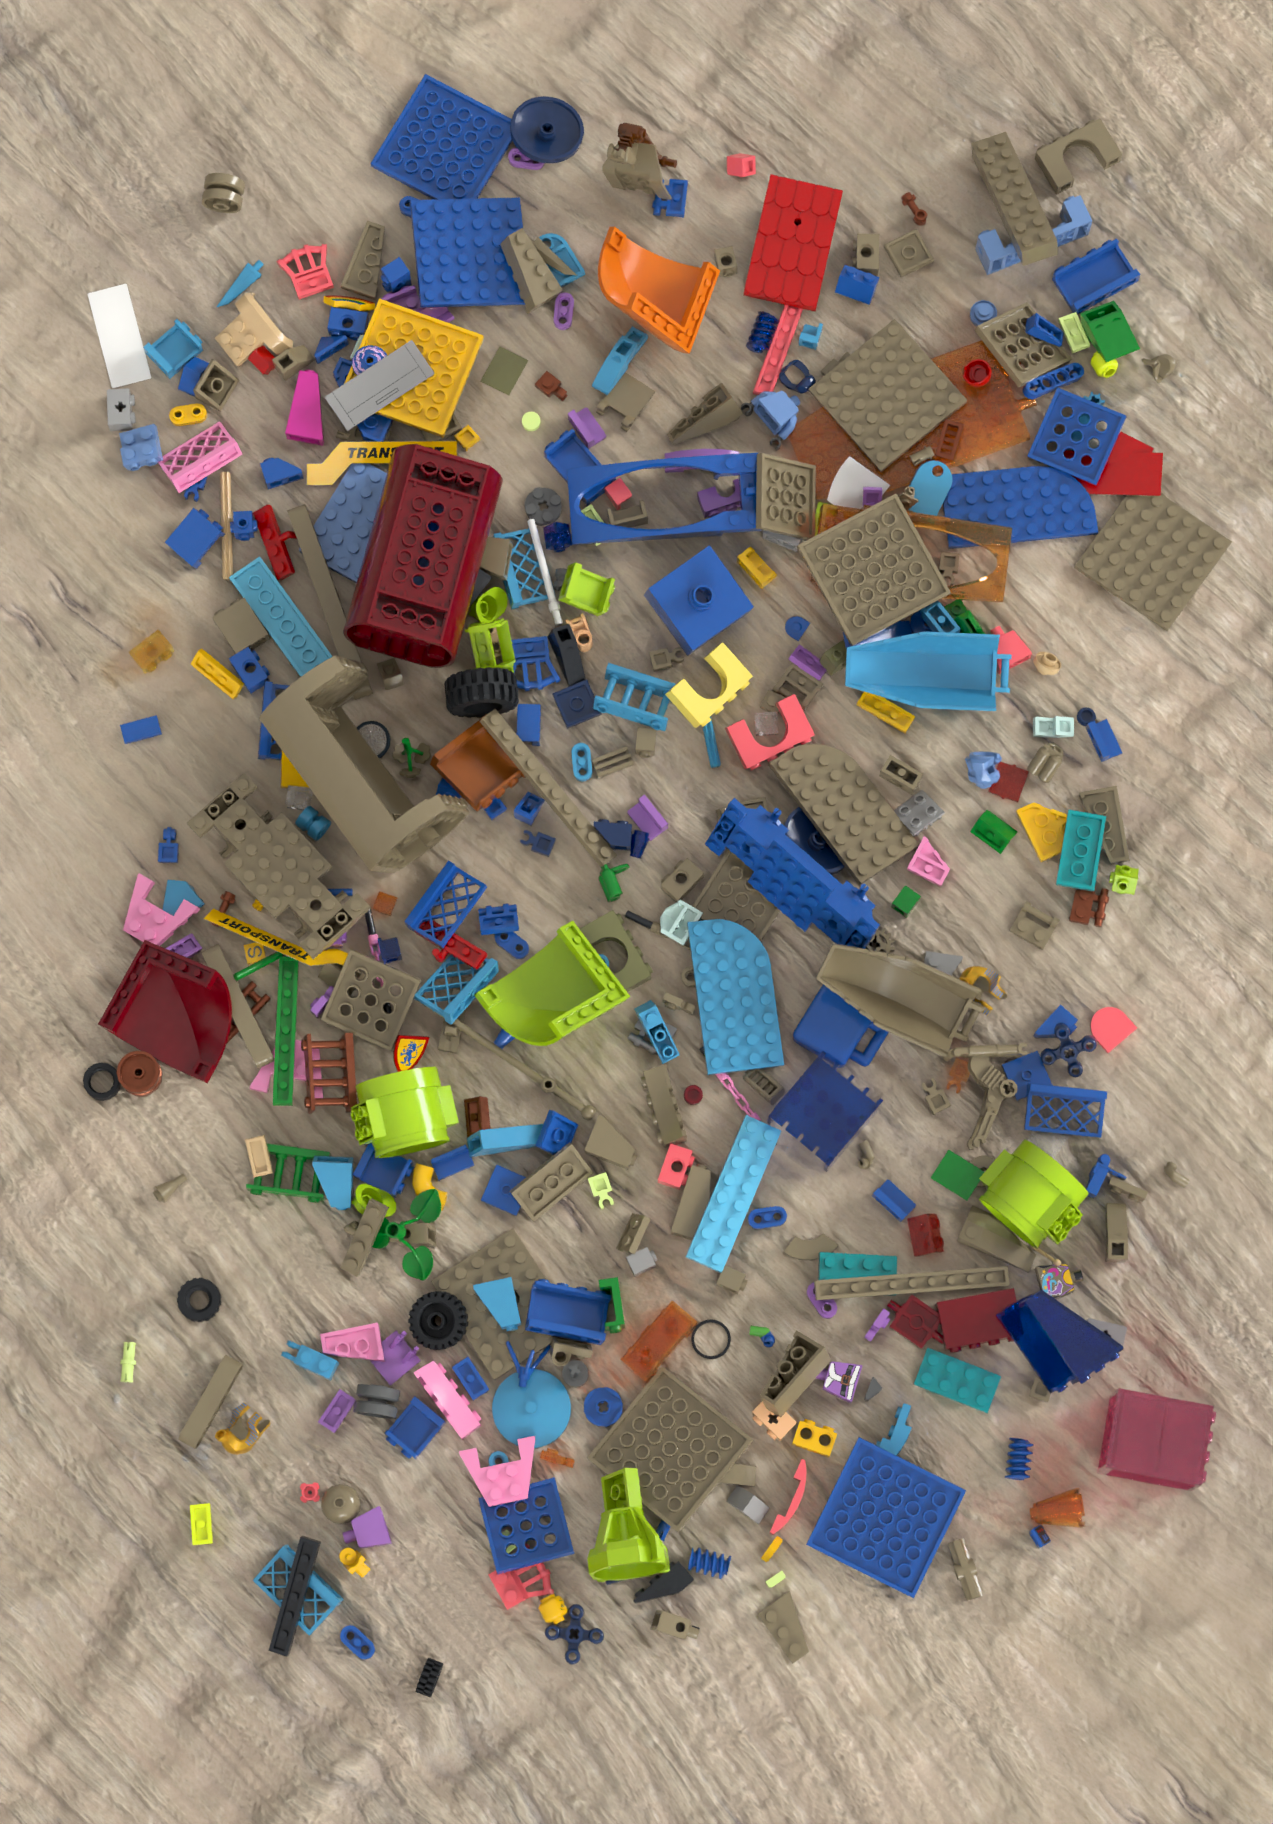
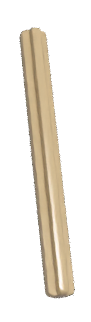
[220,472,233,580]

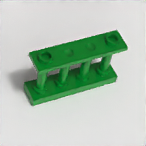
[246,1144,331,1203]

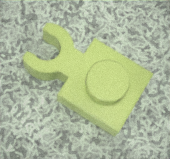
[587,1172,614,1209]

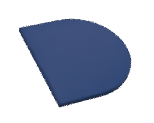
[785,616,810,641]

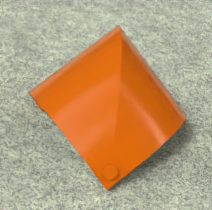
[598,226,720,354]

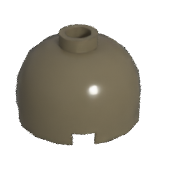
[321,1484,361,1524]

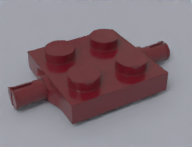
[887,1294,944,1349]

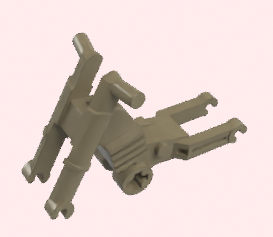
[943,1043,1028,1150]

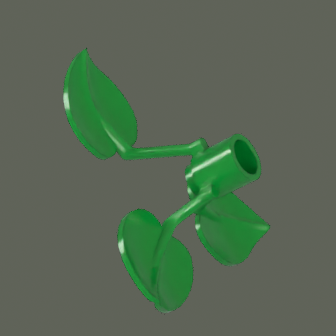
[372,1189,441,1281]

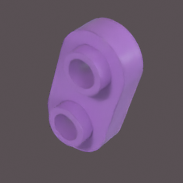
[508,148,545,170]
[553,292,574,330]
[807,1282,837,1319]

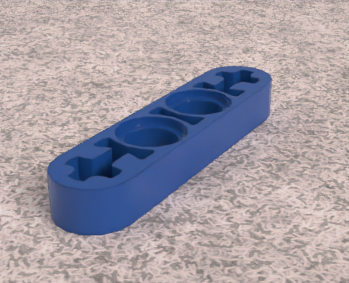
[1022,363,1084,399]

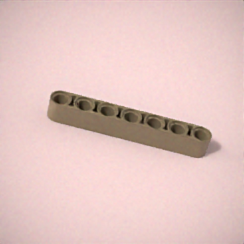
[201,944,275,1069]

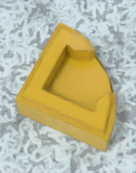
[761,1536,783,1562]

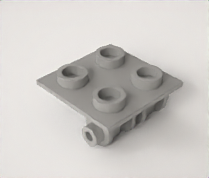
[894,790,945,837]

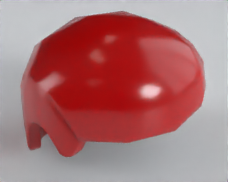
[963,359,992,388]

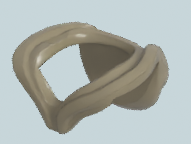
[1141,354,1176,383]

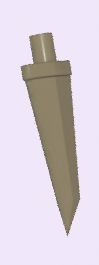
[529,237,578,276]

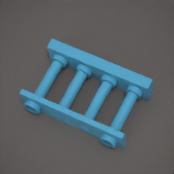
[593,663,676,731]

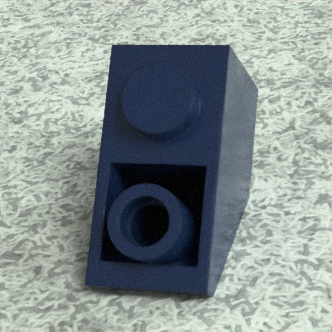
[594,819,632,851]

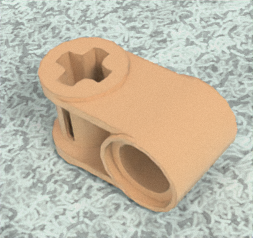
[565,613,593,652]

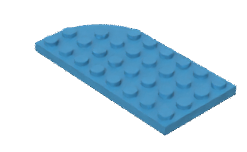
[687,919,784,1075]

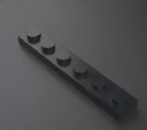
[268,1536,321,1657]

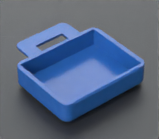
[793,984,889,1068]

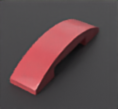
[770,1459,806,1535]

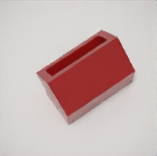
[247,345,275,375]

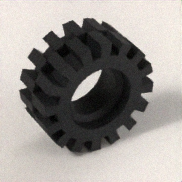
[415,1658,443,1698]

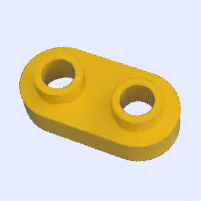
[169,403,207,426]

